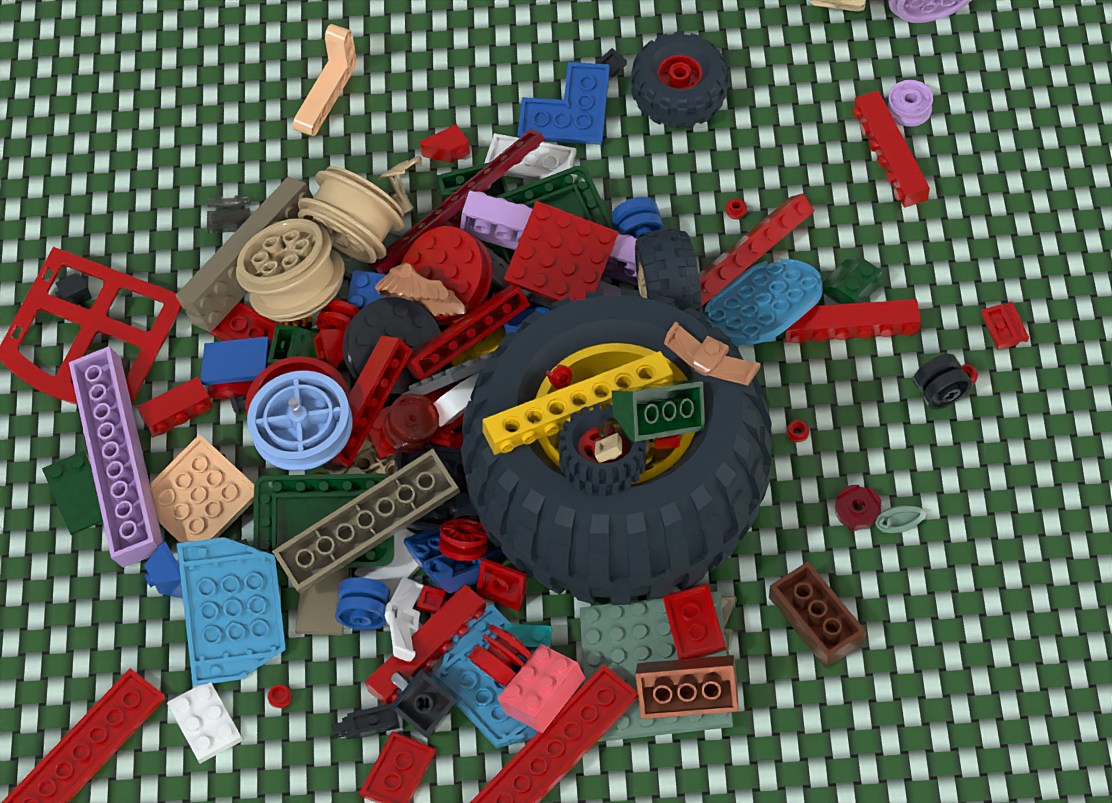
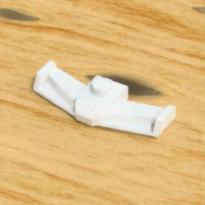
[385,577,424,662]

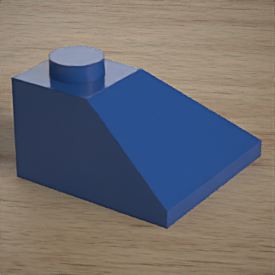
[144,542,183,599]

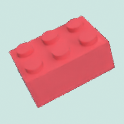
[498,644,585,733]

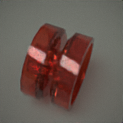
[383,393,439,453]

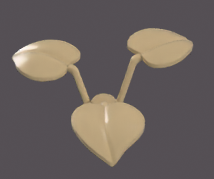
[377,156,422,214]

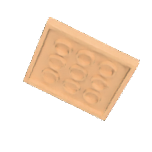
[150,434,254,542]

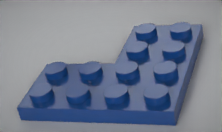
[518,62,610,145]

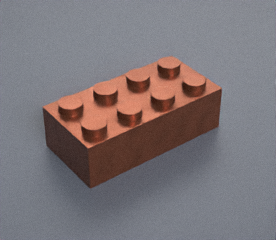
[769,561,866,669]

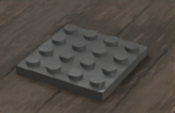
[402,351,494,403]

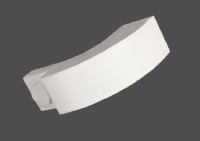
[428,372,480,427]

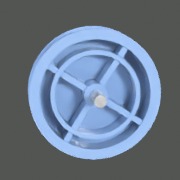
[247,371,353,471]

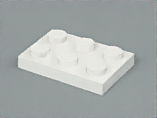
[167,682,243,764]

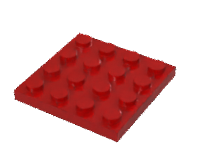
[503,201,619,302]

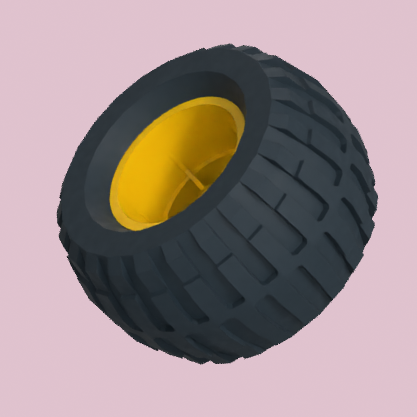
[461,290,772,605]

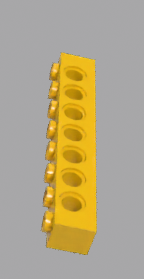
[483,351,673,455]

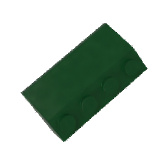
[612,380,705,442]

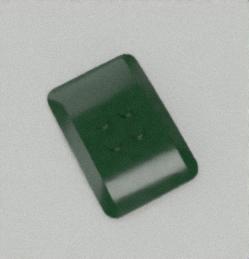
[480,166,615,265]
[253,473,394,569]

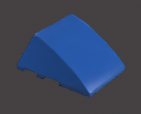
[404,531,503,594]

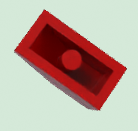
[419,124,470,163]
[313,328,346,369]

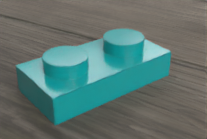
[504,624,552,651]

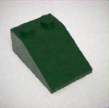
[42,451,103,535]

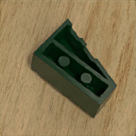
[437,162,509,202]

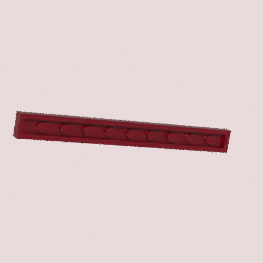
[368,129,545,274]

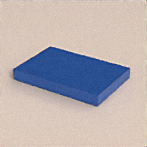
[201,337,270,385]

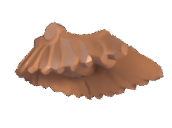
[375,262,466,316]

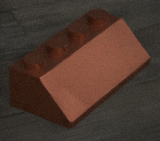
[635,655,739,719]

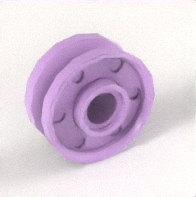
[888,80,933,126]

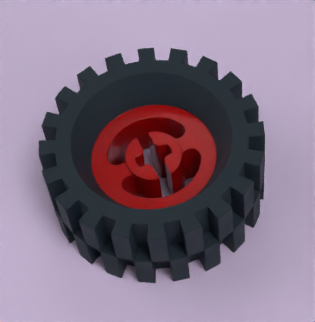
[559,404,646,496]

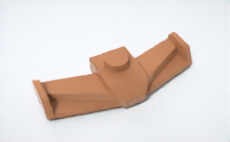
[664,322,760,386]

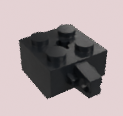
[390,667,462,738]

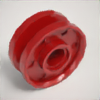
[315,300,360,330]
[439,519,489,561]

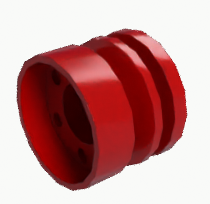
[467,624,532,687]

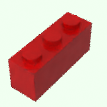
[137,376,213,438]

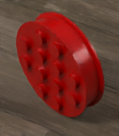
[401,226,493,326]

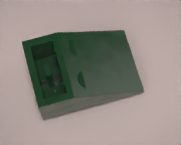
[267,324,341,371]

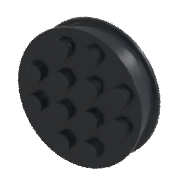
[342,297,441,398]

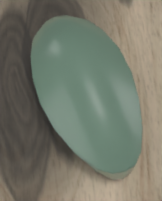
[876,505,926,534]

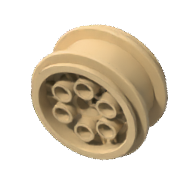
[298,166,404,263]
[236,219,345,322]

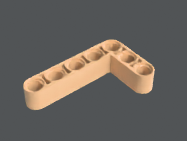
[293,24,357,136]

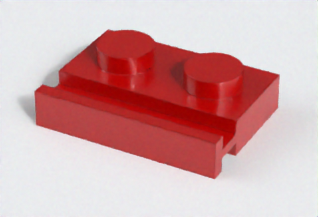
[981,301,1029,350]

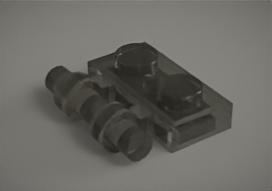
[207,195,251,234]

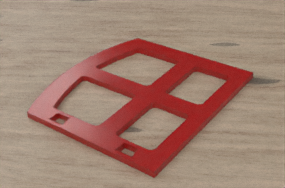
[0,247,182,405]

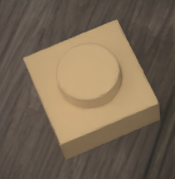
[595,433,622,463]

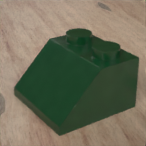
[822,259,882,304]

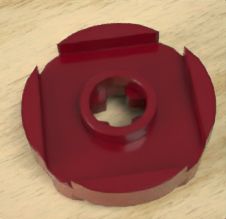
[835,485,882,531]

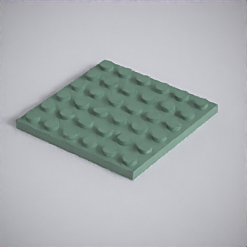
[580,591,733,742]

